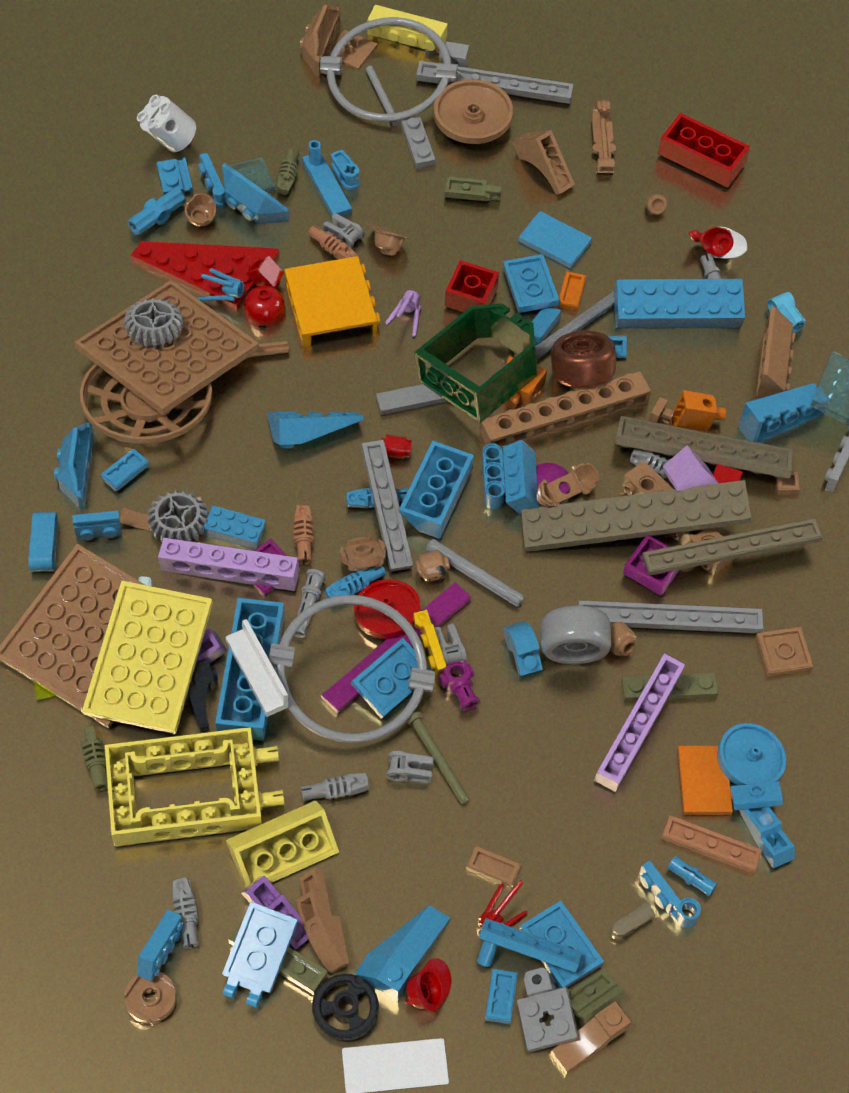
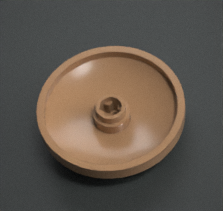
[434,79,513,144]

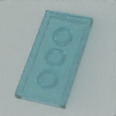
[810,351,849,426]

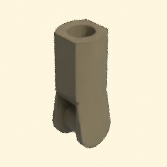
[611,903,655,939]

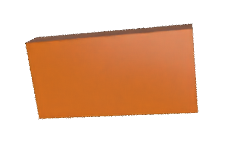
[557,271,586,312]

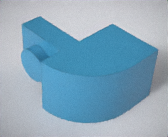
[502,621,543,676]

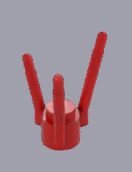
[478,880,528,929]

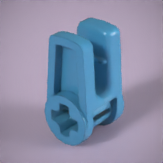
[331,150,359,190]

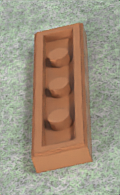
[661,815,762,874]

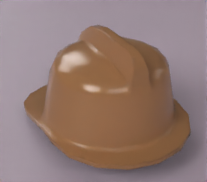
[367,224,409,256]

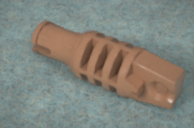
[308,225,357,260]
[293,505,314,565]

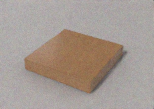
[756,627,814,677]

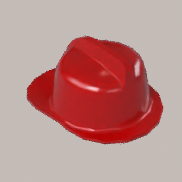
[405,958,452,1012]

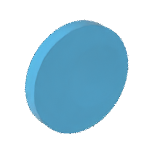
[717,723,786,785]

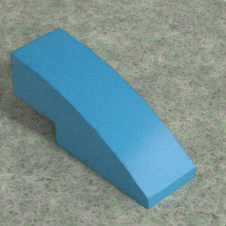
[739,807,795,868]

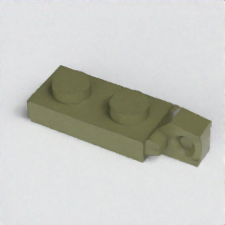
[444,176,502,201]

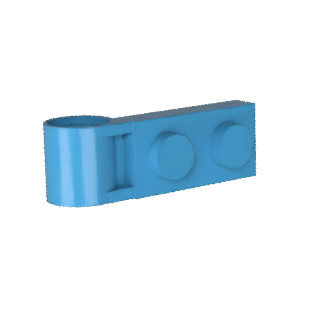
[639,861,701,928]

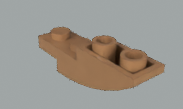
[296,868,349,974]

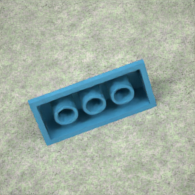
[399,441,474,539]

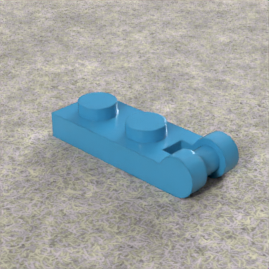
[198,153,226,209]

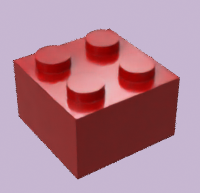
[444,260,499,312]

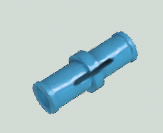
[667,856,718,897]

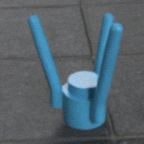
[196,268,244,301]

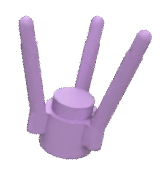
[385,290,422,337]

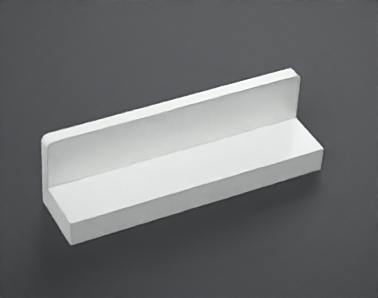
[225,619,288,717]

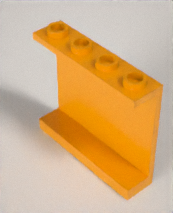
[284,256,380,347]

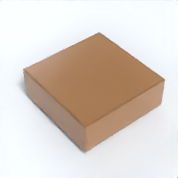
[775,472,800,494]

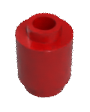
[381,434,412,459]

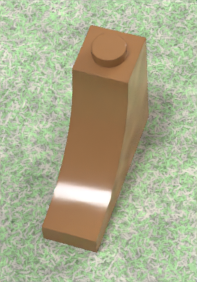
[512,130,575,194]

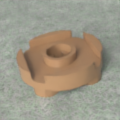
[340,537,386,571]
[124,972,176,1025]

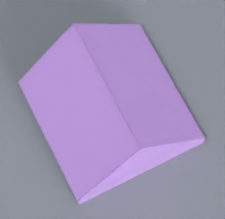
[663,445,718,491]

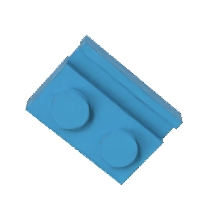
[157,157,193,195]
[72,511,122,540]

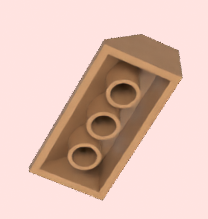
[756,307,795,399]

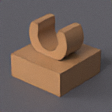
[649,397,674,425]

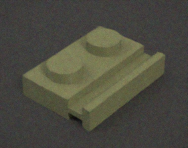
[569,969,626,1024]

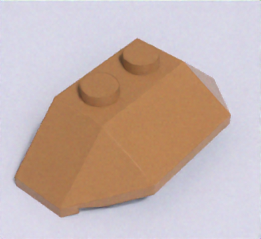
[300,5,341,76]

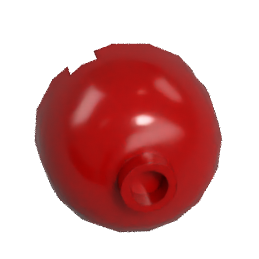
[244,285,286,328]

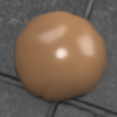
[184,193,216,227]

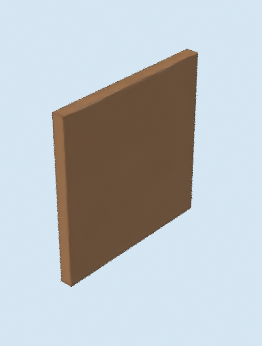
[327,29,378,70]

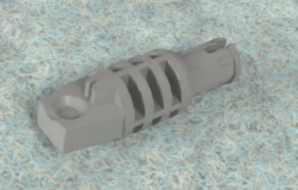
[630,448,669,479]
[301,773,369,802]
[173,877,200,949]

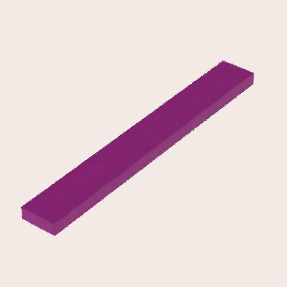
[321,582,471,714]

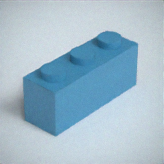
[503,440,539,514]

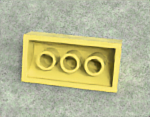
[226,800,339,888]

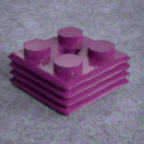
[623,536,679,595]

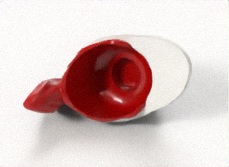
[688,227,747,259]

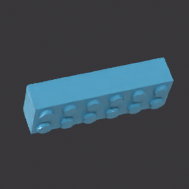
[614,279,745,328]
[215,598,285,741]

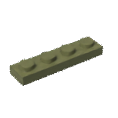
[621,673,718,702]
[229,919,328,995]

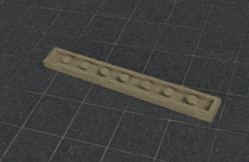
[642,518,823,576]

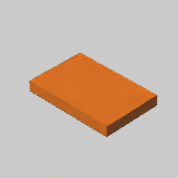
[677,746,733,815]

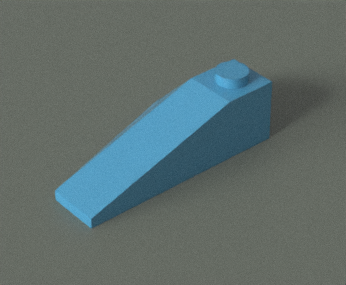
[267,411,364,448]

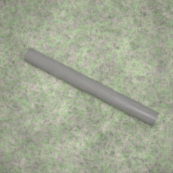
[366,66,400,126]

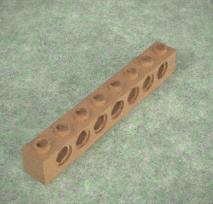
[480,371,651,448]

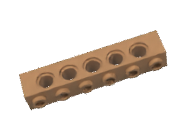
[622,461,734,576]

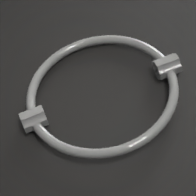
[320,17,458,122]
[268,595,435,743]

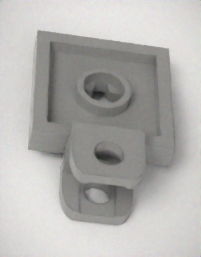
[517,967,579,1052]

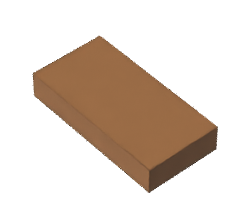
[466,846,521,889]

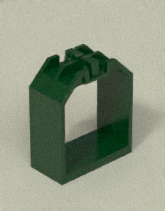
[414,303,537,423]

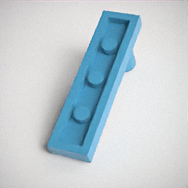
[302,140,352,217]
[477,918,582,973]

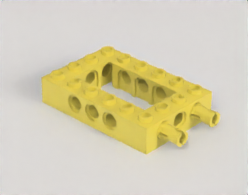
[105,727,284,846]

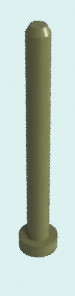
[407,712,469,804]

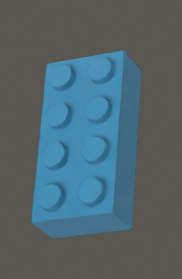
[204,505,266,549]
[137,909,183,981]

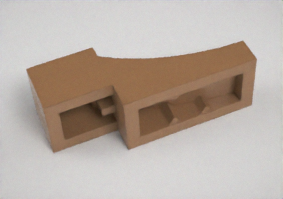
[551,1001,631,1074]

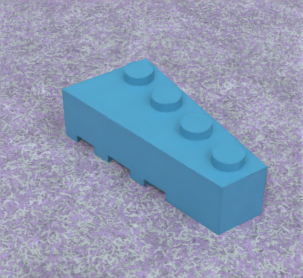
[738,383,828,443]

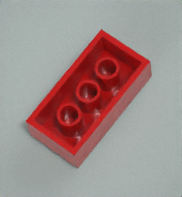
[658,113,750,188]

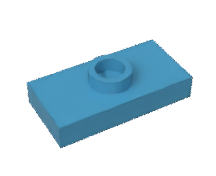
[101,448,149,492]
[731,781,783,810]
[485,969,518,1024]

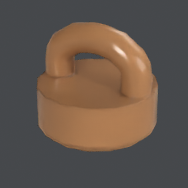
[645,194,667,215]

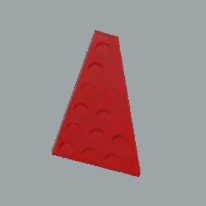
[130,241,279,310]

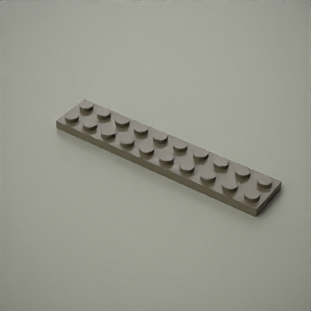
[521,480,752,552]

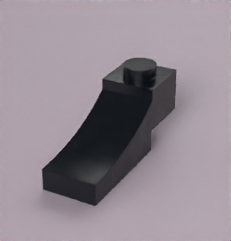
[188,660,218,733]

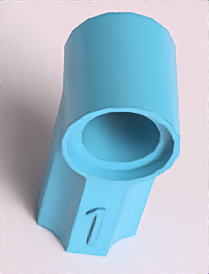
[767,292,806,333]

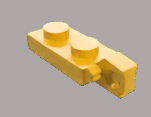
[413,610,447,676]

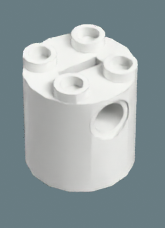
[137,95,196,152]

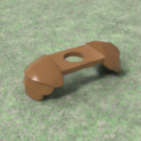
[536,463,599,508]

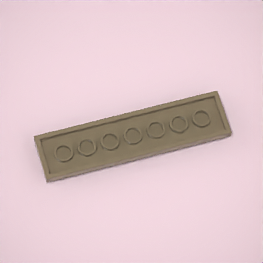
[615,416,793,479]

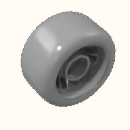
[540,605,611,664]

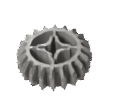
[124,297,183,348]
[147,489,209,542]

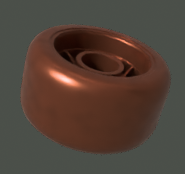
[551,331,616,388]

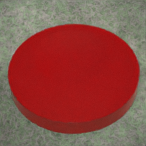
[354,579,421,639]

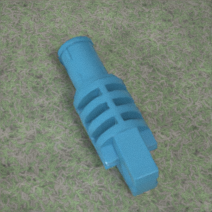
[346,488,408,508]
[325,566,386,598]

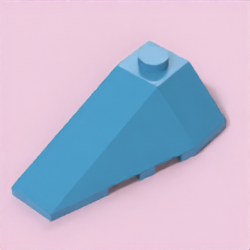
[354,905,450,1002]

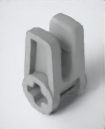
[322,213,365,248]
[434,623,467,668]
[386,751,434,783]

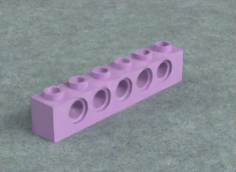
[158,538,300,591]
[594,653,685,792]

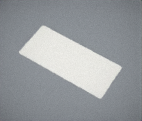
[342,1038,449,1093]

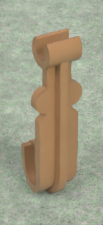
[592,100,616,173]

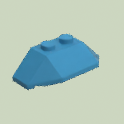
[222,163,289,224]
[54,422,94,509]

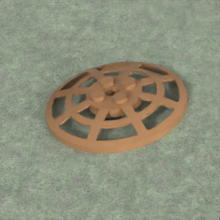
[80,364,212,444]

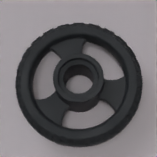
[312,974,379,1041]

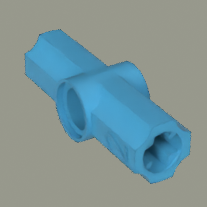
[127,188,186,235]

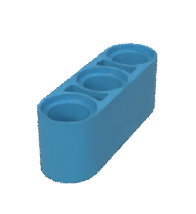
[482,443,505,509]
[29,512,58,571]

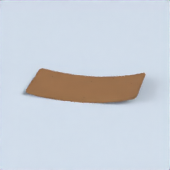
[120,508,150,531]

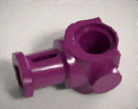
[438,661,480,711]

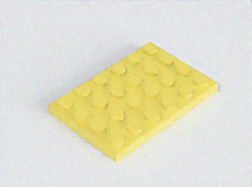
[82,581,213,734]

